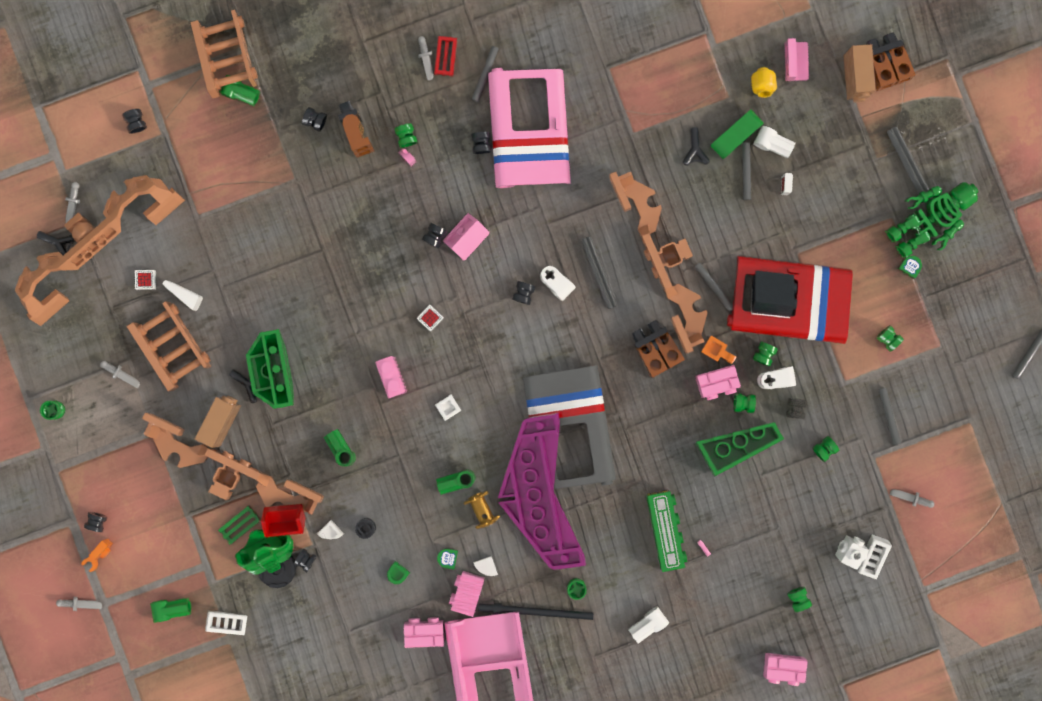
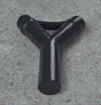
[683,127,710,166]
[37,231,75,255]
[229,369,257,403]

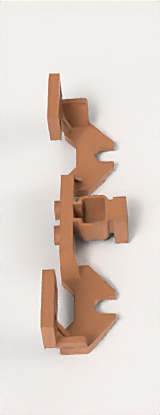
[609,172,707,354]
[15,175,185,326]
[142,413,324,515]

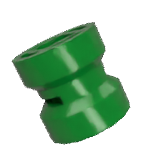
[394,123,418,148]
[876,325,904,352]
[753,341,778,367]
[733,393,756,414]
[40,401,65,420]
[812,436,840,462]
[567,578,587,600]
[787,587,812,612]

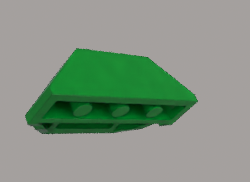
[246,329,294,409]

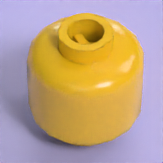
[751,67,777,98]

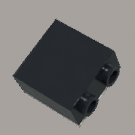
[751,271,797,318]

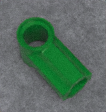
[219,75,260,107]
[323,429,356,467]
[436,469,476,495]
[150,598,191,623]

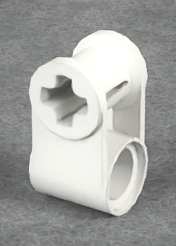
[540,266,576,301]
[757,366,796,389]

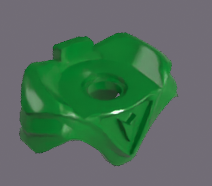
[235,529,293,575]

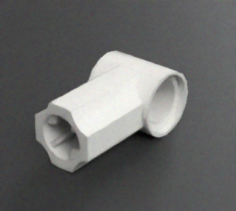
[754,126,795,158]
[628,606,669,643]

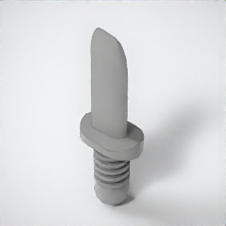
[418,36,434,81]
[65,182,80,223]
[100,361,140,388]
[890,489,934,508]
[56,597,102,611]

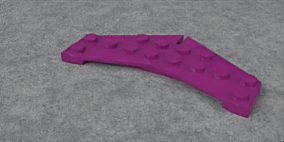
[497,413,586,570]

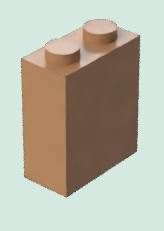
[843,44,876,103]
[195,395,241,448]

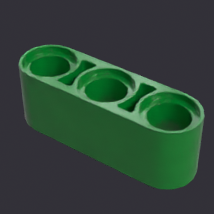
[710,109,764,160]

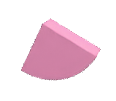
[398,148,416,166]

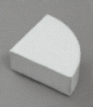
[317,520,344,539]
[473,556,498,576]

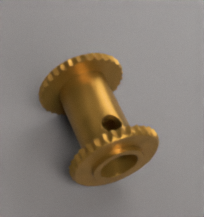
[464,491,500,529]

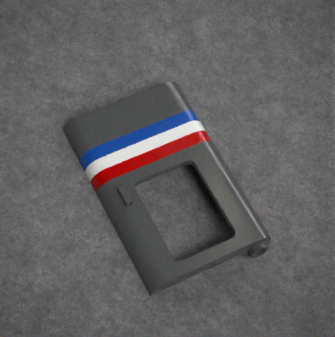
[523,365,616,489]

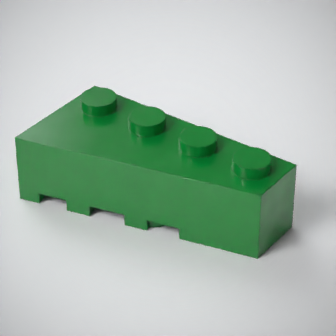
[695,422,784,477]

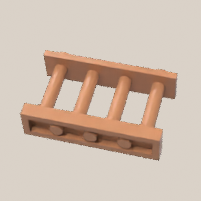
[190,10,258,98]
[127,301,211,391]

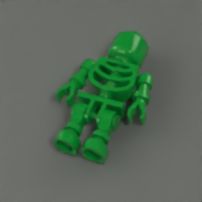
[885,182,978,258]

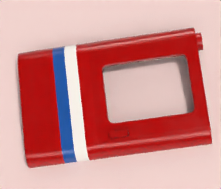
[727,256,853,344]

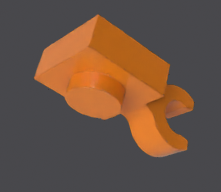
[701,336,736,364]
[81,539,113,572]

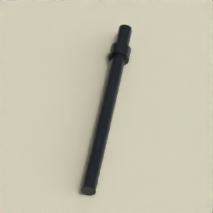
[478,603,594,620]

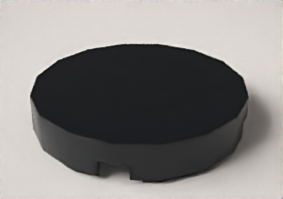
[258,556,297,588]

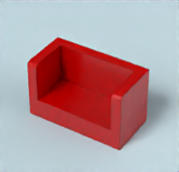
[261,504,306,537]

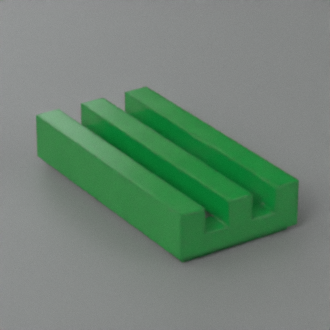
[218,506,261,545]

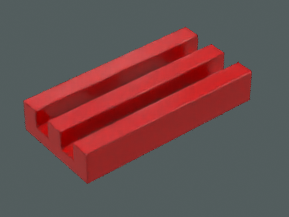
[434,36,457,77]

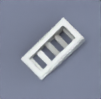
[163,280,203,311]
[858,535,892,579]
[205,610,247,635]

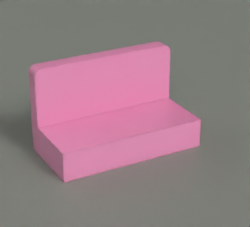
[784,38,809,81]
[443,213,489,260]

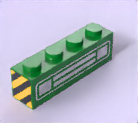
[646,490,687,572]

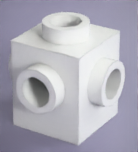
[835,535,869,570]

